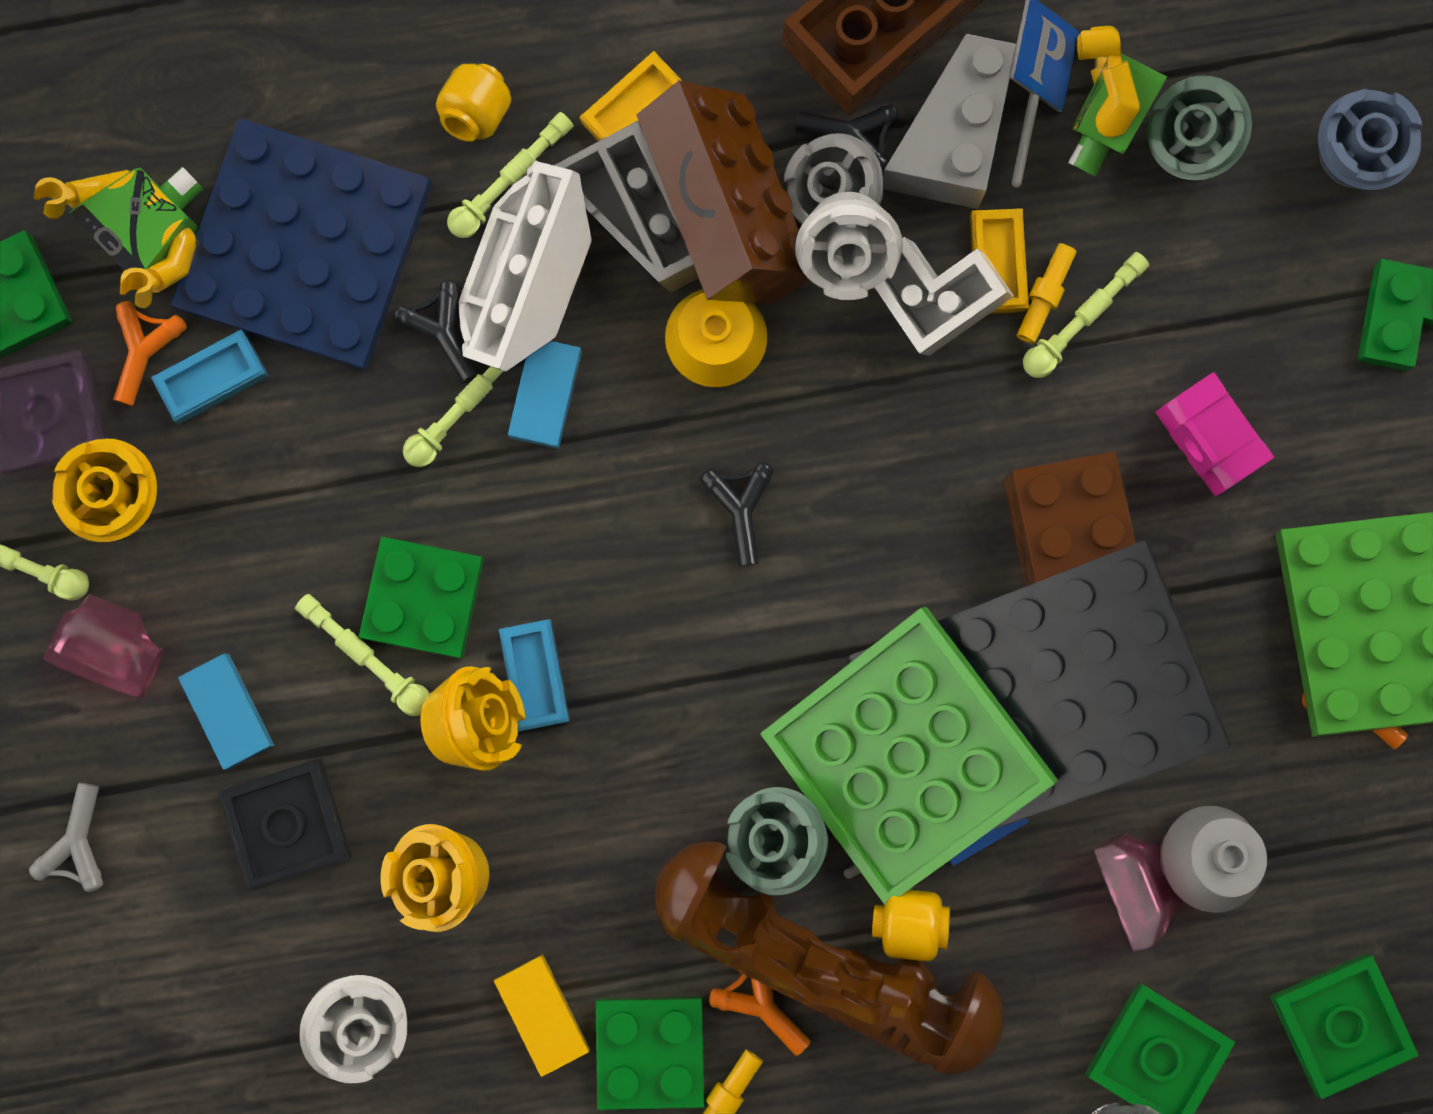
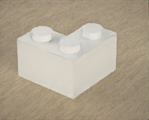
[875,237,1014,356]

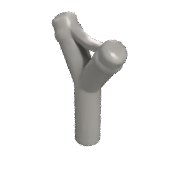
[29,782,103,892]

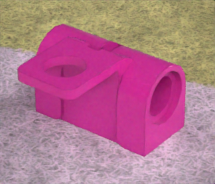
[1155,372,1275,497]

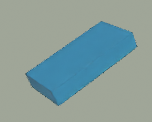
[151,329,269,425]
[508,341,582,449]
[499,619,570,732]
[178,653,275,770]

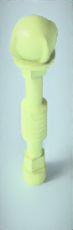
[447,112,574,238]
[1023,252,1149,378]
[403,366,503,467]
[0,544,89,601]
[295,594,430,716]

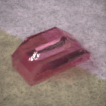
[43,594,165,698]
[1094,833,1183,952]

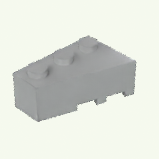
[883,34,1016,209]
[554,121,699,293]

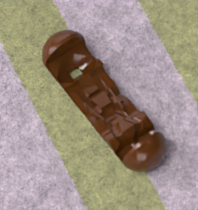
[655,841,1004,1075]

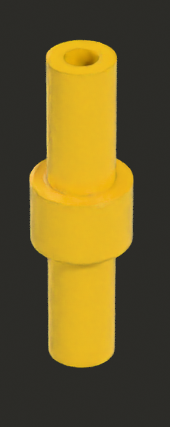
[1016,243,1077,344]
[703,1049,763,1114]

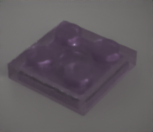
[0,350,104,475]

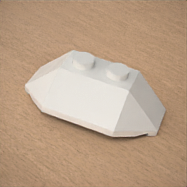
[458,161,592,371]

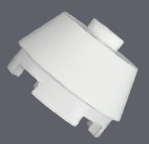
[795,192,903,300]
[300,975,407,1083]

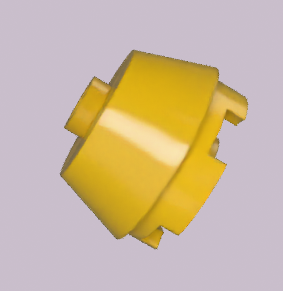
[665,289,767,387]
[52,439,157,542]
[420,666,526,771]
[381,824,489,932]

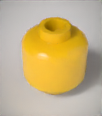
[436,64,512,142]
[872,890,950,961]

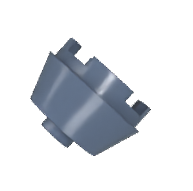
[1318,89,1422,190]

